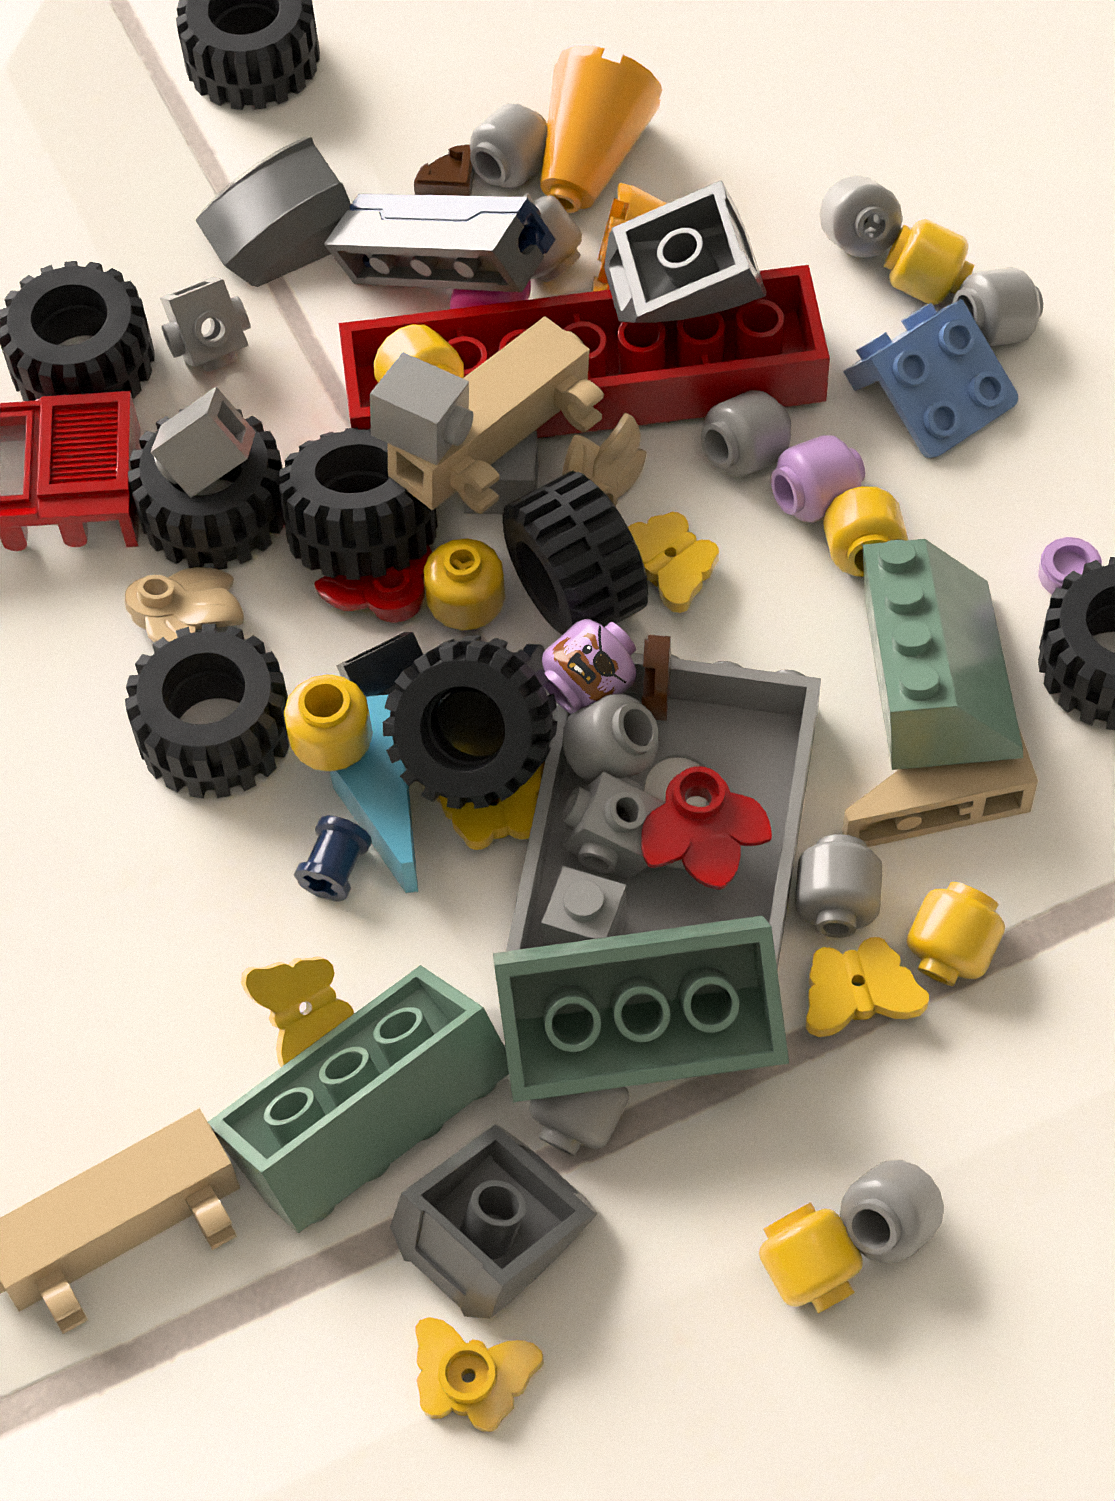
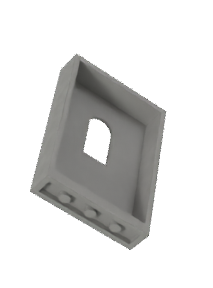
[506,653,821,972]

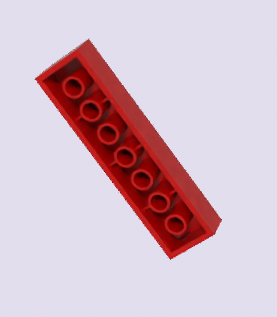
[338,264,830,438]

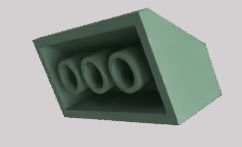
[863,539,1023,770]
[493,916,789,1103]
[208,965,509,1234]

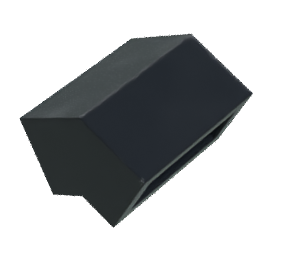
[336,632,424,697]

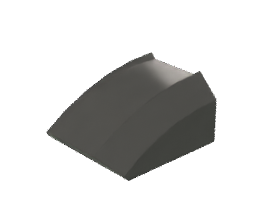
[195,137,351,287]
[604,180,767,323]
[390,1124,598,1319]

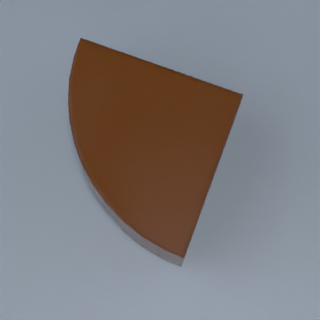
[414,144,475,196]
[641,635,671,721]

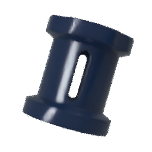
[293,815,372,901]

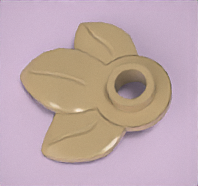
[562,413,647,507]
[125,567,244,643]

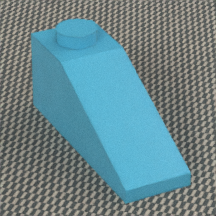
[330,694,418,893]

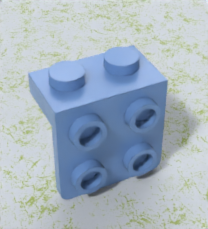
[843,299,1018,458]

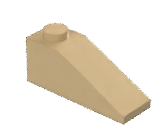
[842,729,1038,847]

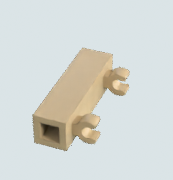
[388,317,604,514]
[0,1108,240,1334]

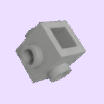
[159,277,251,372]
[559,772,665,880]

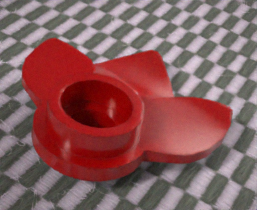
[314,545,432,623]
[641,766,772,890]

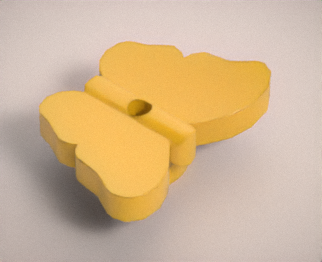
[628,512,719,613]
[436,761,545,850]
[806,937,929,1037]
[241,956,354,1067]
[415,1317,544,1432]

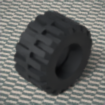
[175,0,320,110]
[0,261,155,401]
[128,408,285,570]
[279,427,438,580]
[502,470,649,635]
[1038,557,1115,730]
[125,624,289,799]
[382,635,558,809]

